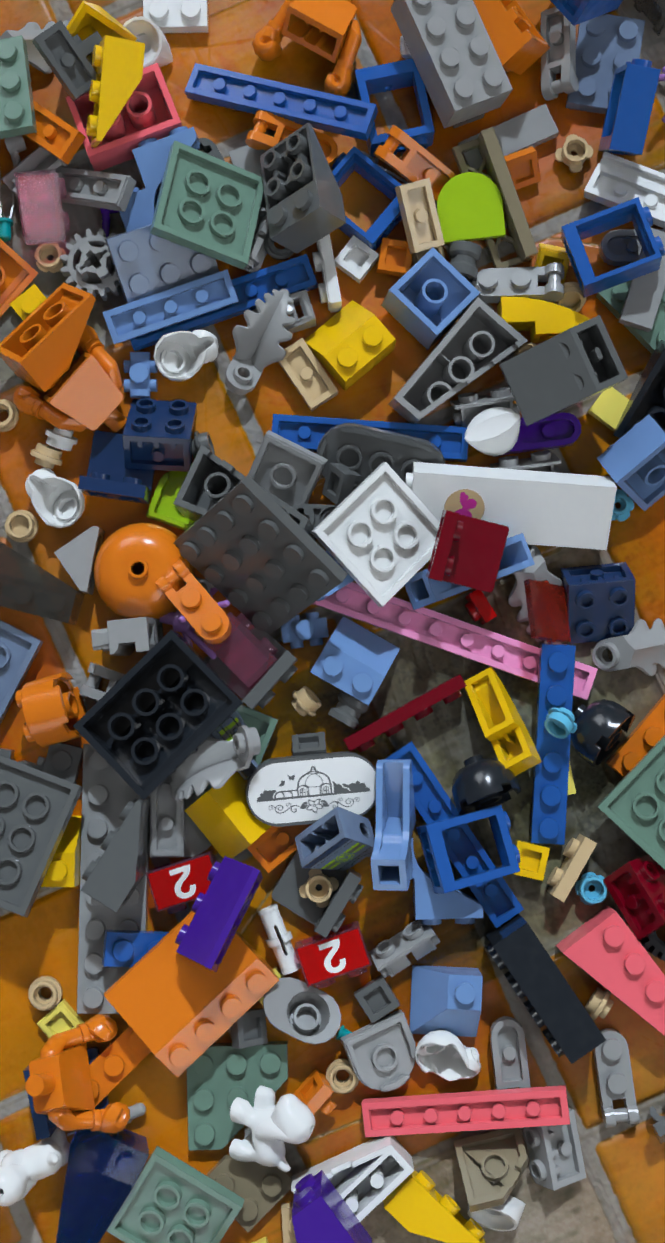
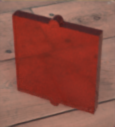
[524,579,571,644]

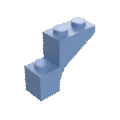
[119,126,200,232]
[404,533,535,610]
[370,759,416,891]
[411,837,483,925]

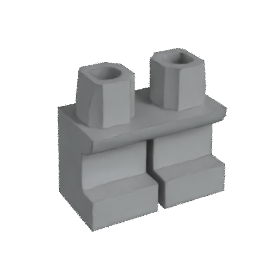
[91,617,163,656]

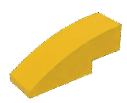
[497,297,590,343]
[464,667,542,776]

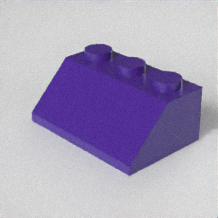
[175,856,263,972]

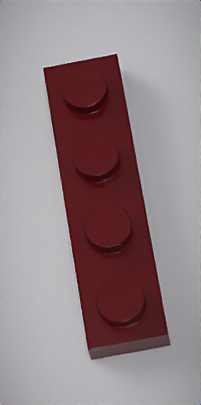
[343,674,467,753]

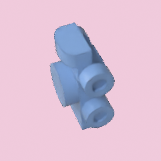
[124,352,158,398]
[281,612,329,649]

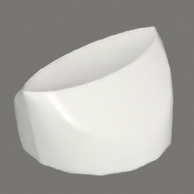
[123,16,173,68]
[464,407,521,456]
[467,1195,526,1231]

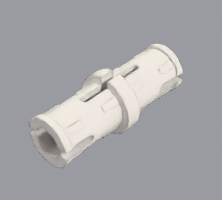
[258,904,302,975]

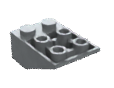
[260,123,346,254]
[499,315,628,426]
[81,796,150,913]

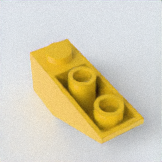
[86,35,145,148]
[383,1169,486,1243]

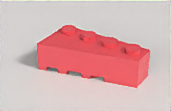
[555,905,665,1036]

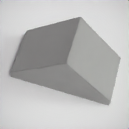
[54,526,105,595]

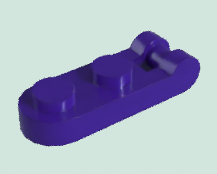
[492,412,581,457]

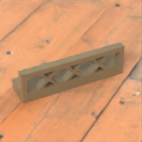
[452,127,538,268]

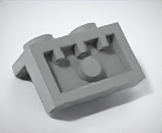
[523,1108,587,1191]

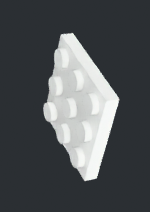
[311,462,440,607]

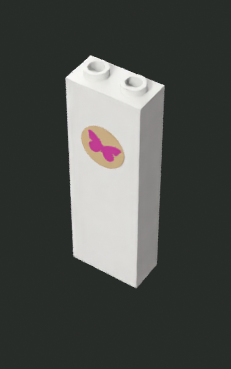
[405,462,617,550]

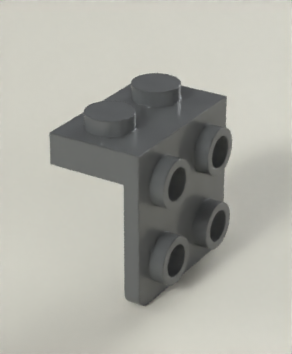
[208,619,298,710]
[272,850,363,938]

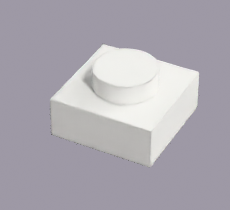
[334,235,379,284]

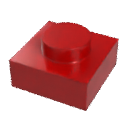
[465,589,497,625]

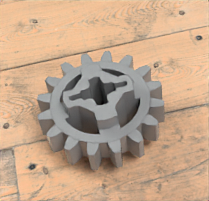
[60,228,120,301]

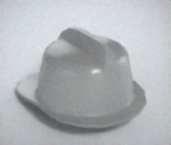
[263,977,341,1045]

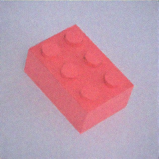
[65,63,182,172]

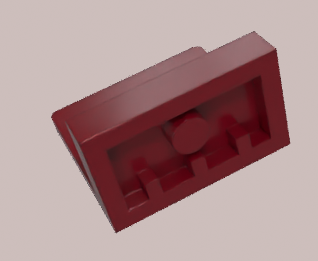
[426,510,509,592]
[603,854,665,940]

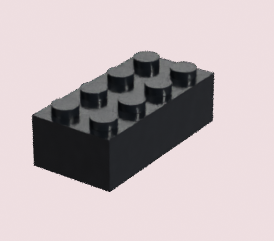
[485,913,606,1064]

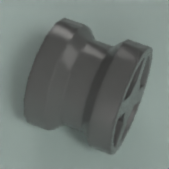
[328,691,369,730]

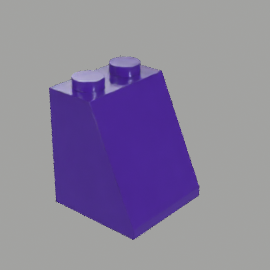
[292,1170,372,1243]

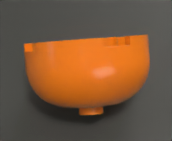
[93,523,195,620]

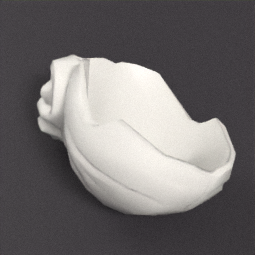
[153,330,219,381]
[25,468,85,529]
[415,1030,481,1081]

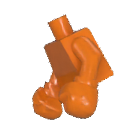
[252,0,362,97]
[13,324,127,433]
[25,1014,130,1134]

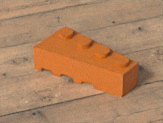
[473,0,550,75]

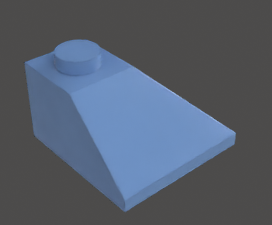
[409,965,483,1037]

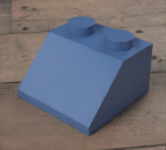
[381,247,480,350]
[597,414,665,511]
[310,616,400,706]

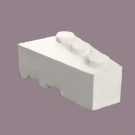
[291,1136,414,1222]

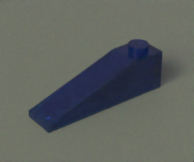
[56,1129,149,1243]

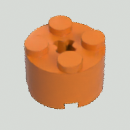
[15,672,86,747]

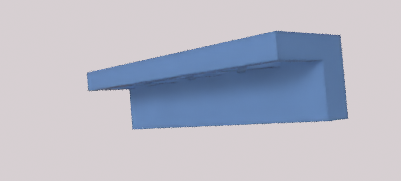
[102,269,239,345]

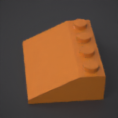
[104,911,279,1078]

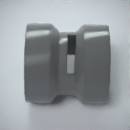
[449,240,482,283]

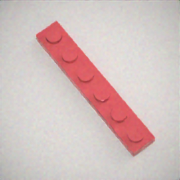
[361,1085,570,1137]

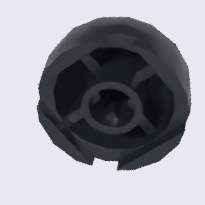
[571,699,635,767]
[452,755,521,815]

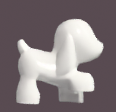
[229,1085,316,1172]
[0,1127,73,1206]

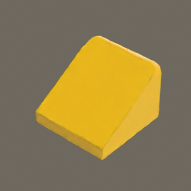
[534,243,570,284]

